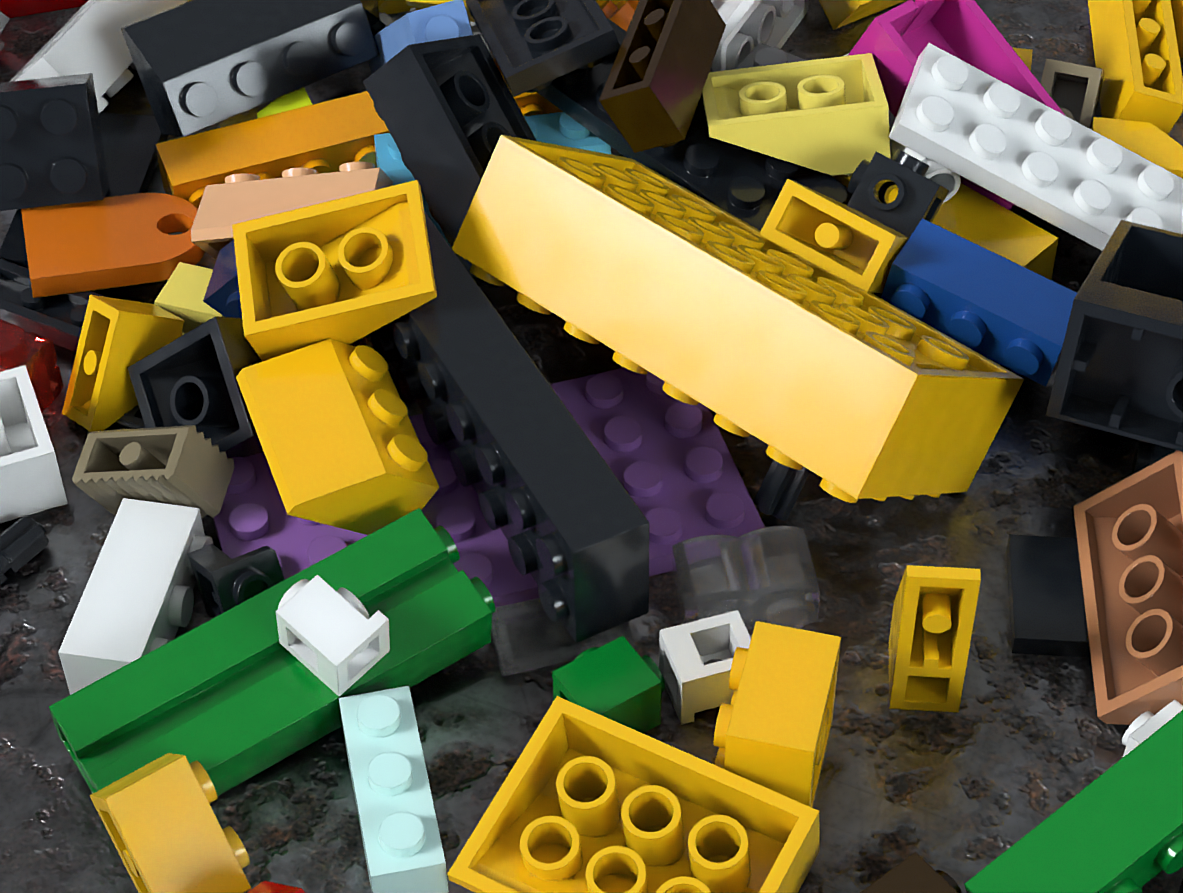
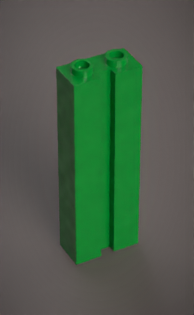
[49,508,496,796]

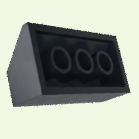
[121,0,380,137]
[363,34,537,287]

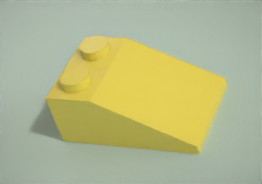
[701,53,891,177]

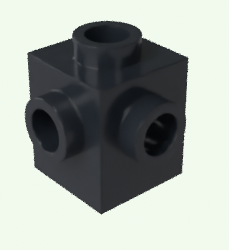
[847,149,949,238]

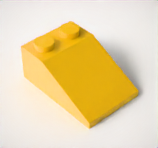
[232,180,437,361]

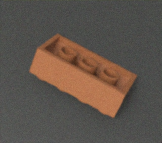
[1073,451,1183,725]

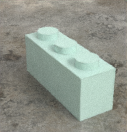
[339,686,449,893]

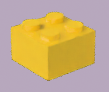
[713,621,841,808]

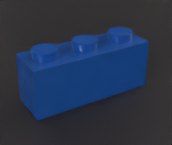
[881,218,1077,387]

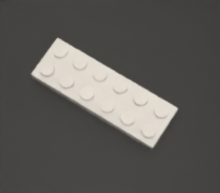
[889,43,1183,251]

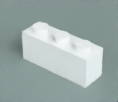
[58,498,213,695]

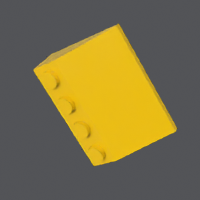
[447,696,820,893]

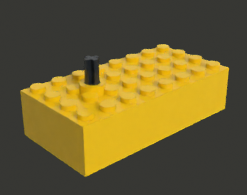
[452,135,1024,521]

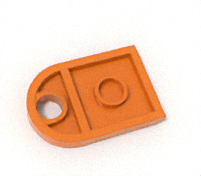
[21,193,205,298]

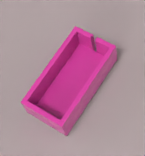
[848,0,1066,215]

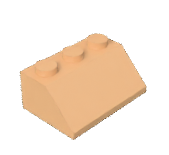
[191,162,393,260]

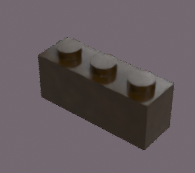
[599,0,726,153]

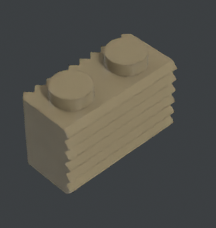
[72,425,235,519]

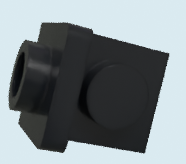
[187,544,285,619]

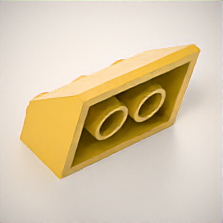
[236,339,440,535]

